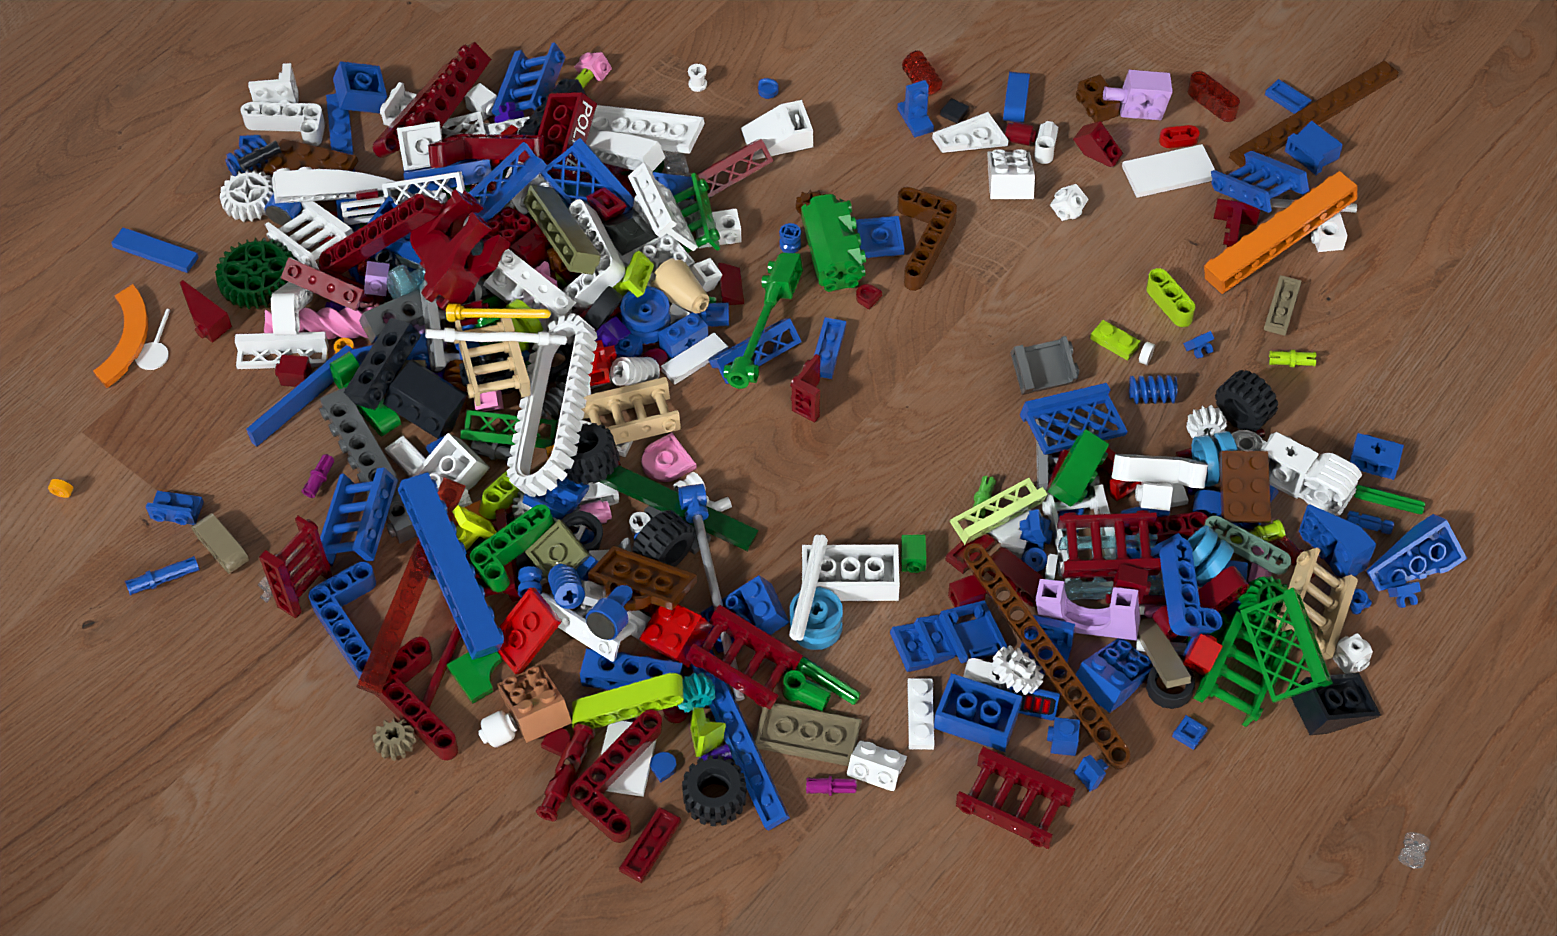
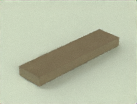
[1137,618,1191,688]

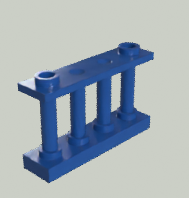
[492,42,565,116]
[1211,151,1309,213]
[403,159,491,194]
[320,467,398,566]

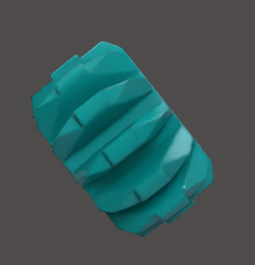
[678,673,716,712]

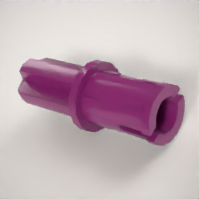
[301,454,334,498]
[806,776,857,796]

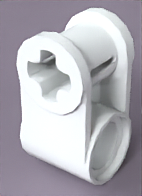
[963,658,1010,692]

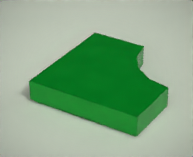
[447,652,502,704]

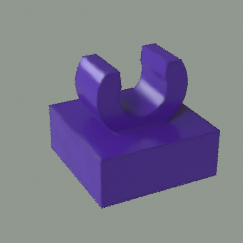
[494,102,524,123]

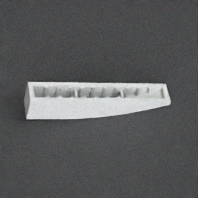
[586,131,666,172]
[272,167,405,203]

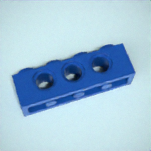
[580,649,684,690]

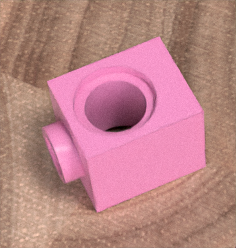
[474,390,504,412]

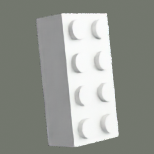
[802,545,899,601]

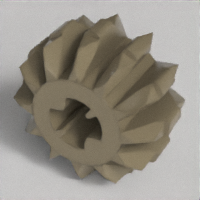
[373,717,416,761]

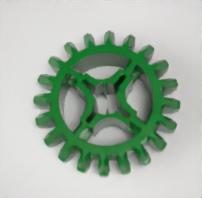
[1238,576,1293,642]

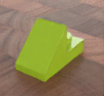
[690,707,726,757]

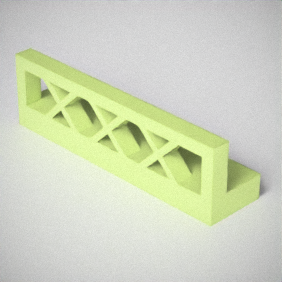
[950,478,1048,545]

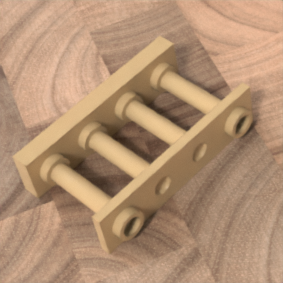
[454,318,531,406]
[581,377,681,445]
[1274,547,1358,660]

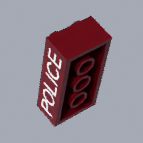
[538,92,597,181]

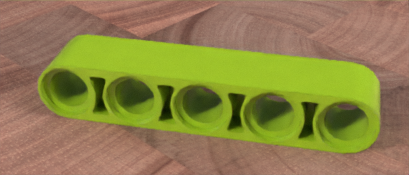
[572,673,684,729]

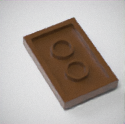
[1219,451,1271,523]

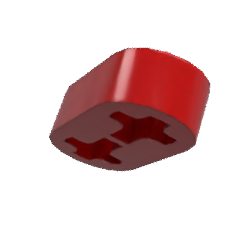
[1159,125,1200,148]

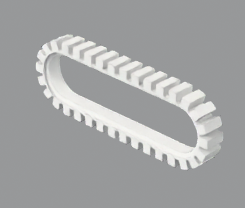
[507,314,597,497]

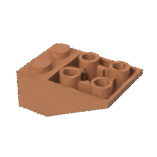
[496,665,572,743]

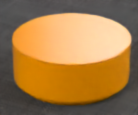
[48,479,73,498]

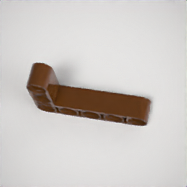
[897,187,957,291]

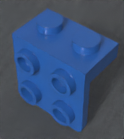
[1020,615,1075,678]

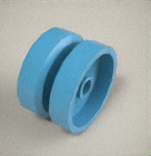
[1191,431,1238,487]
[1187,525,1234,587]
[790,587,843,650]

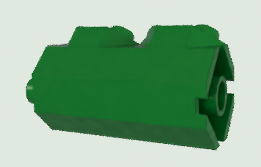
[801,194,866,292]

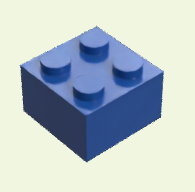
[333,61,387,113]

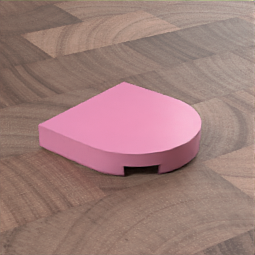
[641,432,696,482]

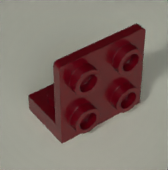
[790,354,820,423]

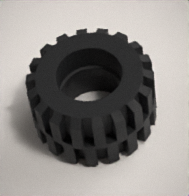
[1215,370,1278,432]
[564,423,620,485]
[632,510,696,567]
[682,755,746,826]

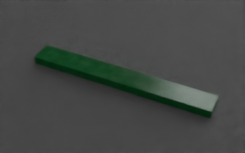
[598,465,759,552]

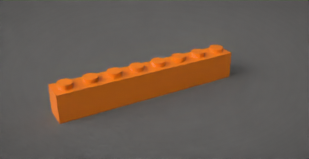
[1204,171,1358,294]

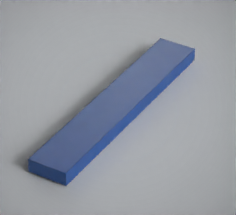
[246,345,353,447]

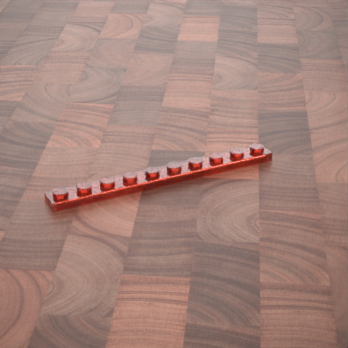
[357,477,466,696]

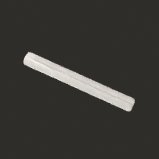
[789,534,828,641]

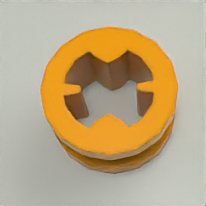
[334,338,355,354]

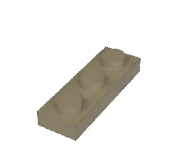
[1264,275,1301,336]

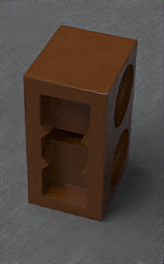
[1076,74,1120,122]

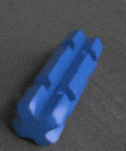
[1346,510,1394,534]

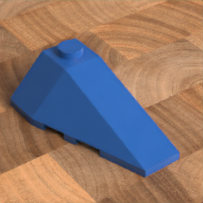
[1366,514,1467,591]

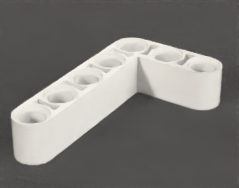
[564,199,626,311]

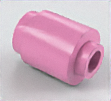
[579,500,612,528]

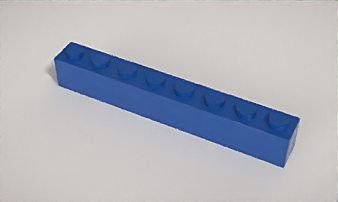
[398,472,504,660]

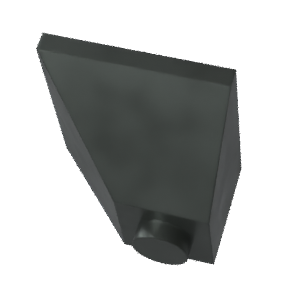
[603,209,658,256]

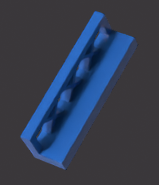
[469,142,547,223]
[709,318,802,384]

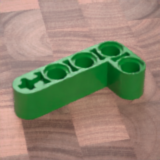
[329,352,402,437]
[470,504,555,592]

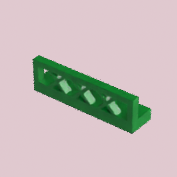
[460,410,558,449]

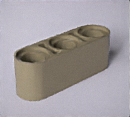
[191,513,249,574]

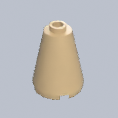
[651,258,709,314]

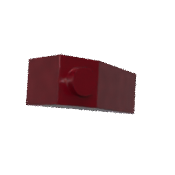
[179,280,232,343]

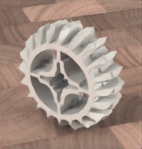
[220,169,274,222]

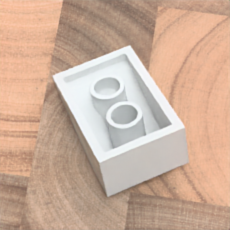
[412,433,490,494]

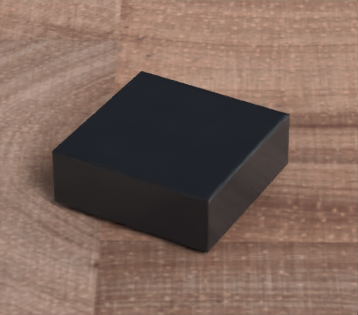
[940,98,969,124]

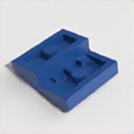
[523,476,589,520]
[890,615,956,672]

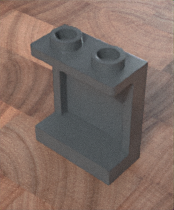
[1010,336,1079,395]

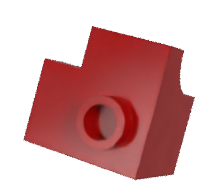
[588,340,617,386]

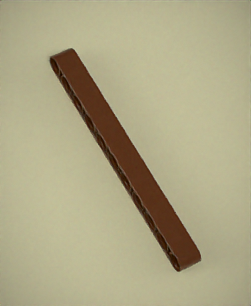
[964,543,1130,769]

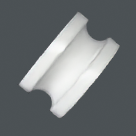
[629,512,650,534]

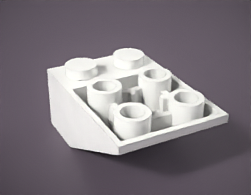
[741,100,813,160]
[987,149,1035,199]
[620,233,695,287]

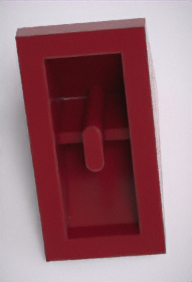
[586,187,626,223]

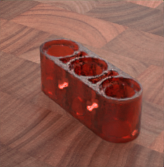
[1188,71,1240,122]

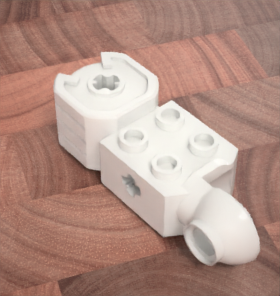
[1231,430,1362,516]

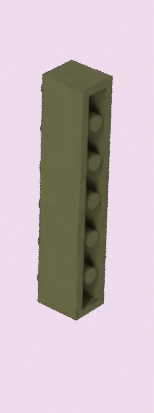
[523,184,601,275]

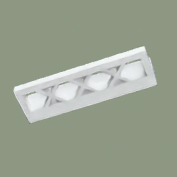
[235,332,329,369]

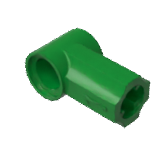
[782,670,832,711]

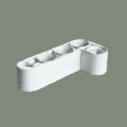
[241,102,325,146]
[271,282,313,335]
[1112,454,1208,488]

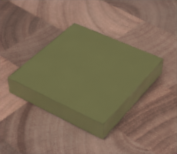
[525,520,591,580]

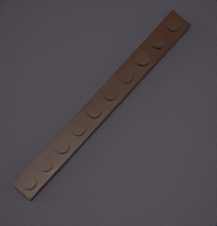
[1229,60,1399,168]

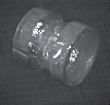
[1398,832,1431,868]

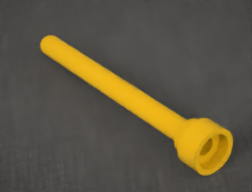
[446,304,551,322]

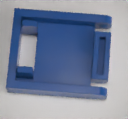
[939,600,1007,663]

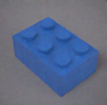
[934,673,1023,752]

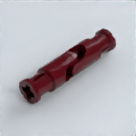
[536,724,595,822]

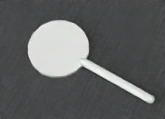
[135,309,170,370]

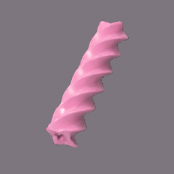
[264,307,389,339]

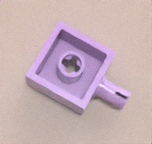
[1103,70,1173,120]

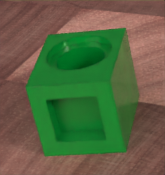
[901,535,926,573]

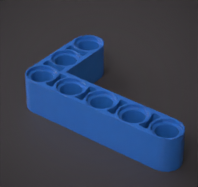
[309,562,378,685]

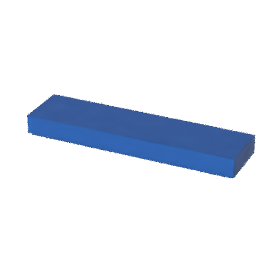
[111,228,199,273]

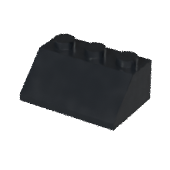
[383,360,468,439]

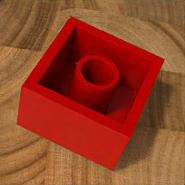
[639,604,713,668]

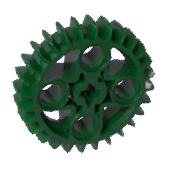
[215,237,295,310]

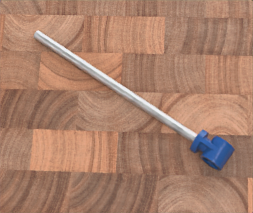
[678,484,745,701]

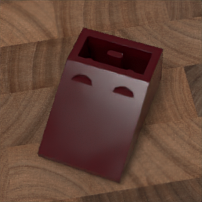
[483,206,553,269]

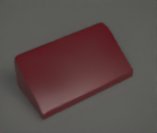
[718,263,744,305]

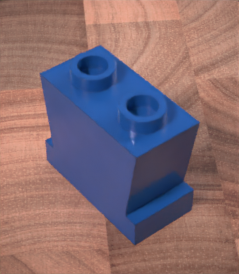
[1285,121,1343,175]

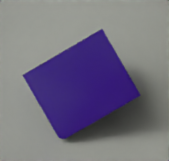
[594,317,631,347]

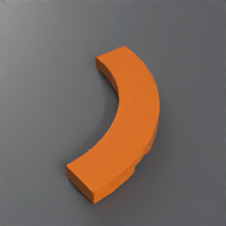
[93,284,148,388]

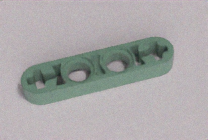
[1204,516,1291,575]

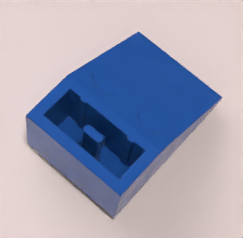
[1299,504,1376,578]
[700,575,790,653]
[1076,638,1154,713]

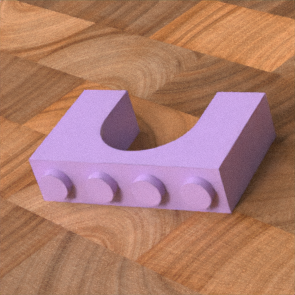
[1036,579,1140,640]

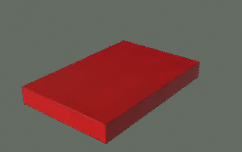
[497,587,562,675]

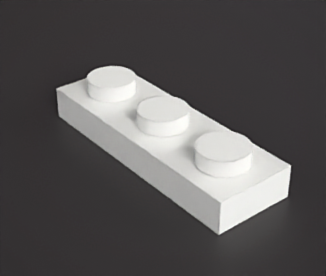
[907,679,934,749]

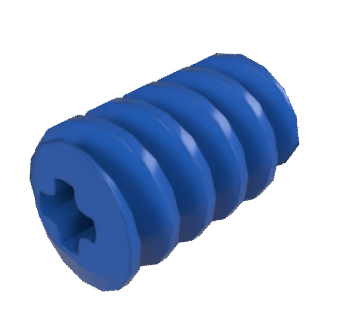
[225,138,268,177]
[1129,375,1177,404]
[548,563,585,609]

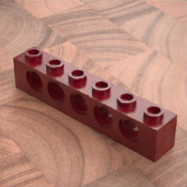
[404,42,492,128]

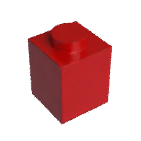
[1182,634,1223,676]

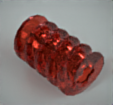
[902,50,943,96]

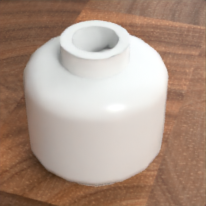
[478,711,518,748]

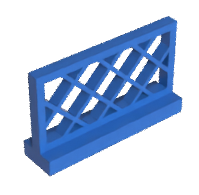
[540,138,634,214]
[1020,383,1128,455]

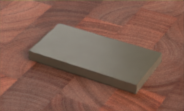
[755,703,862,766]

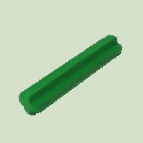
[1354,485,1425,514]
[796,657,861,705]

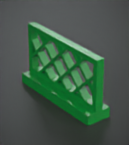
[1240,588,1333,703]

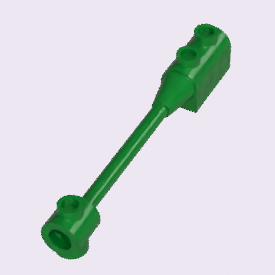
[724,253,803,389]

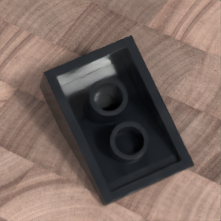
[1291,673,1381,736]

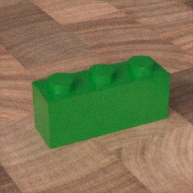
[1047,429,1109,507]

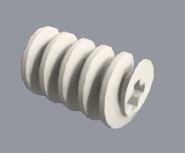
[610,357,660,386]

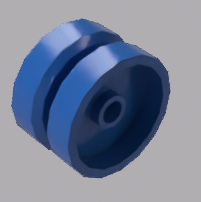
[620,286,671,344]

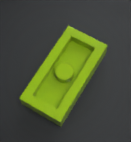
[1090,320,1141,361]

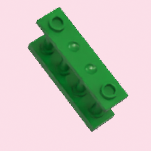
[673,173,720,253]
[1194,611,1289,727]

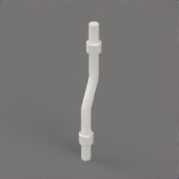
[425,328,566,346]

